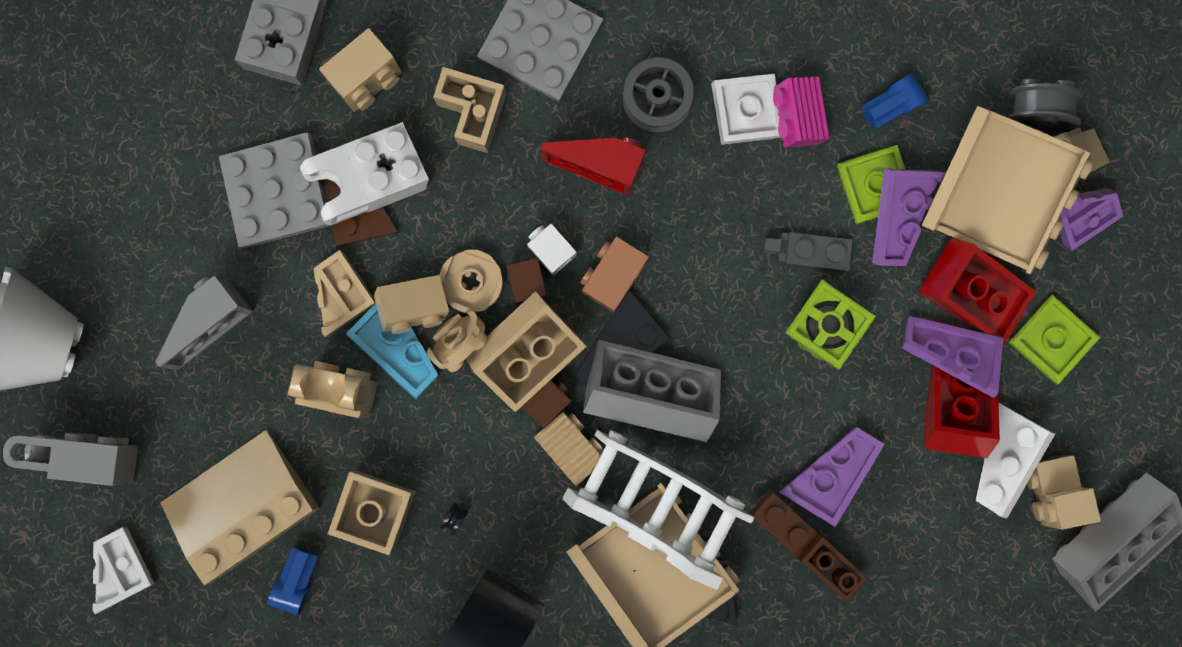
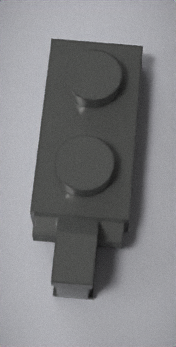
[762,232,853,272]

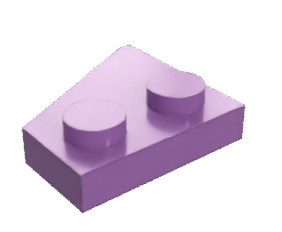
[1059,188,1123,251]

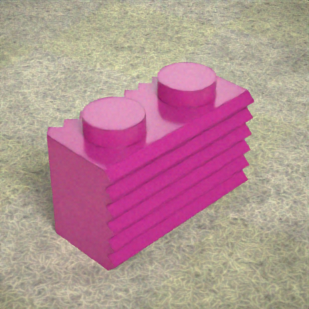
[773,76,830,147]

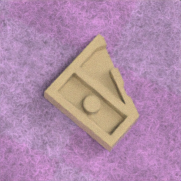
[314,250,375,337]

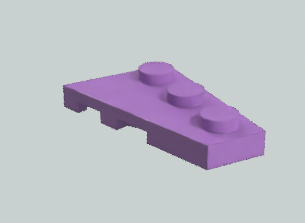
[872,168,946,266]
[902,316,1004,398]
[779,427,885,527]

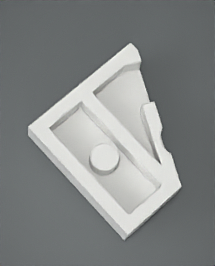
[93,527,155,614]

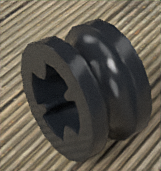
[440,503,469,536]

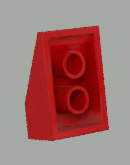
[540,137,646,196]
[918,238,1036,346]
[924,365,1000,458]

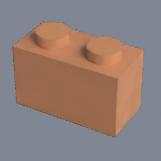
[580,236,649,313]

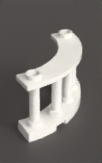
[562,430,754,590]

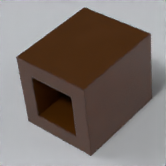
[506,258,547,305]
[522,379,572,428]

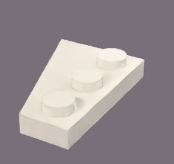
[976,403,1055,518]

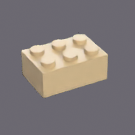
[466,291,587,412]

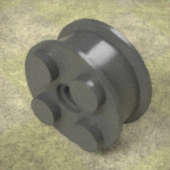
[623,57,694,133]
[1008,79,1084,131]

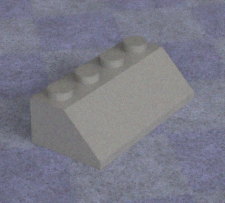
[583,340,721,442]
[1052,472,1182,612]

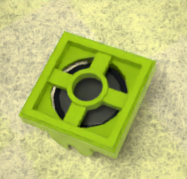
[785,279,876,370]

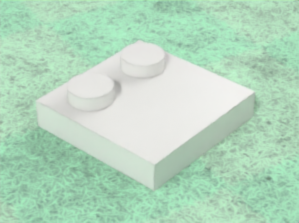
[711,74,780,145]

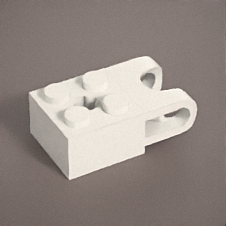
[300,122,429,225]

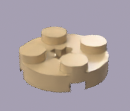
[440,249,503,313]
[427,311,488,372]

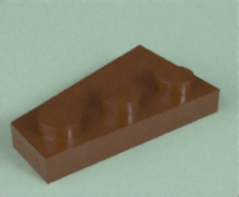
[316,154,399,247]

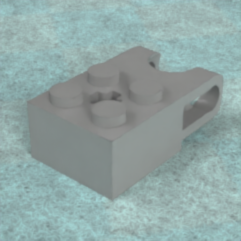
[235,0,328,86]
[3,433,139,486]

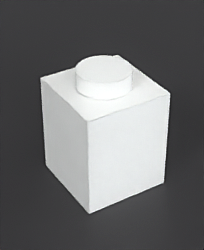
[527,224,577,276]

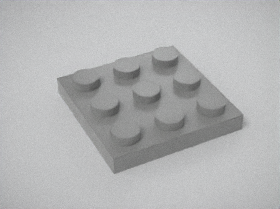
[477,0,604,102]
[219,132,332,248]

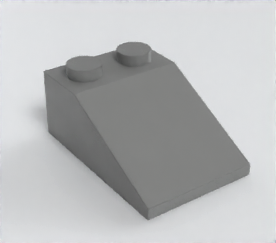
[156,275,253,370]

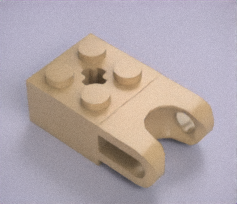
[288,361,378,419]

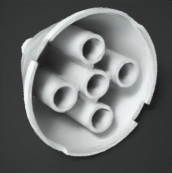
[0,266,84,391]

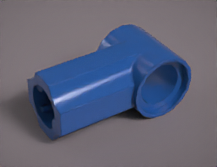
[861,73,930,130]
[267,546,320,616]

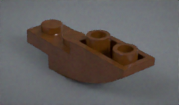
[749,490,868,603]

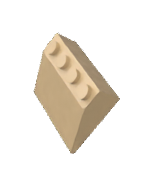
[160,430,320,585]

